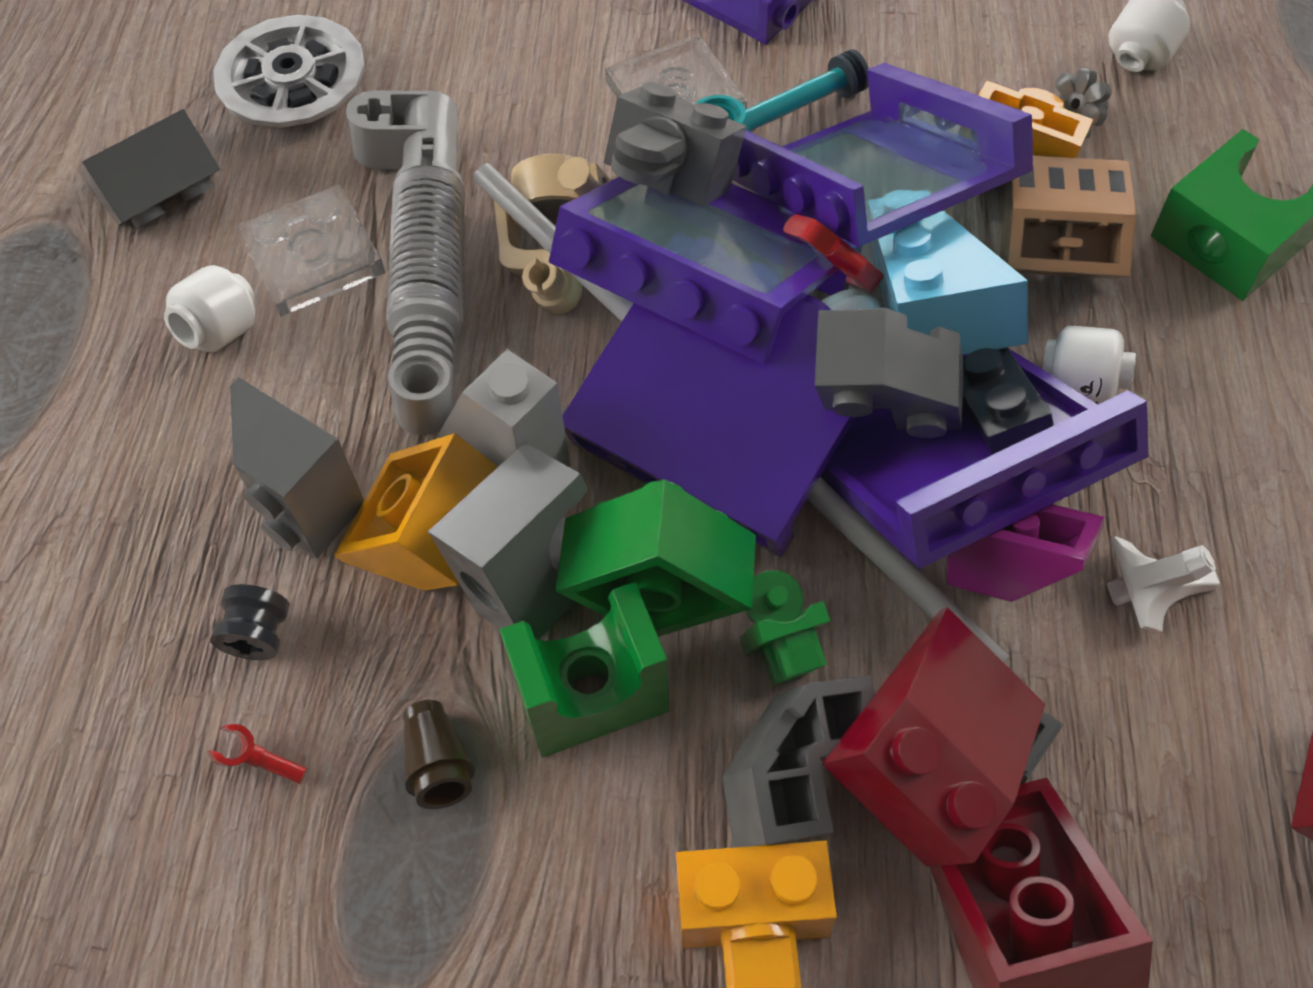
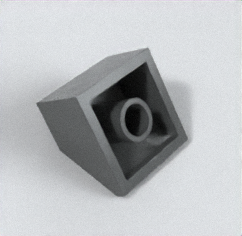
[78,109,221,229]
[230,378,364,559]

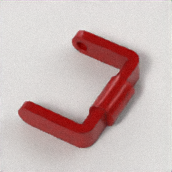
[783,214,885,294]

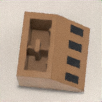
[1000,156,1137,279]

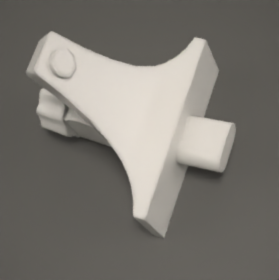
[1107,536,1220,633]

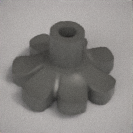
[1055,68,1112,139]

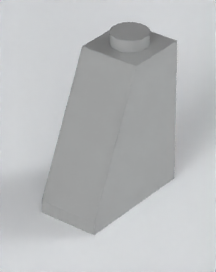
[438,349,570,467]

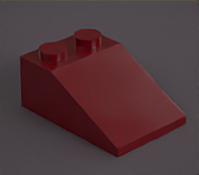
[822,607,1045,867]
[929,777,1153,988]

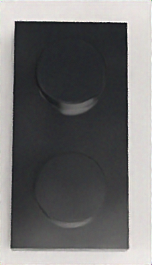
[962,347,1054,455]

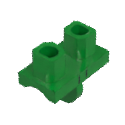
[739,570,830,686]

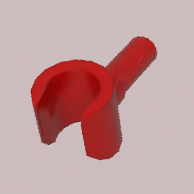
[208,724,307,784]

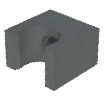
[428,442,588,640]

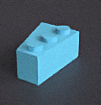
[868,196,1028,355]

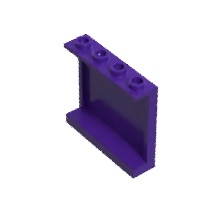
[562,239,855,558]
[820,348,1149,569]

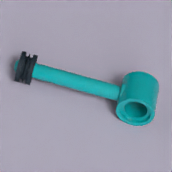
[694,49,869,132]

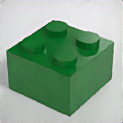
[556,479,756,637]

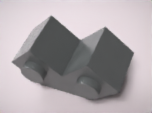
[815,308,963,438]
[722,675,875,848]

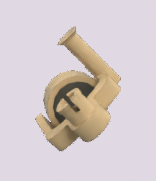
[494,154,623,314]

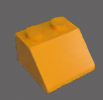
[334,433,498,591]

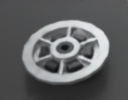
[213,15,365,128]

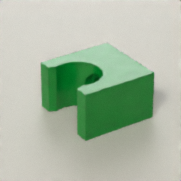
[1150,129,1313,301]
[499,582,670,758]

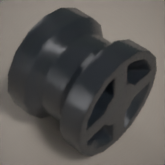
[210,584,290,660]

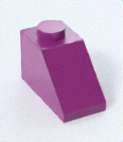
[948,504,1105,602]

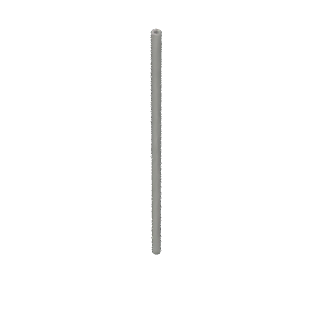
[473,163,1010,663]

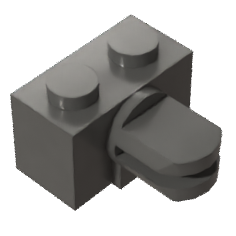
[603,82,747,206]

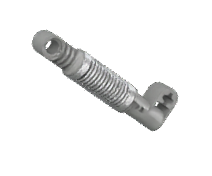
[346,91,465,436]

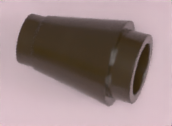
[403,700,475,809]

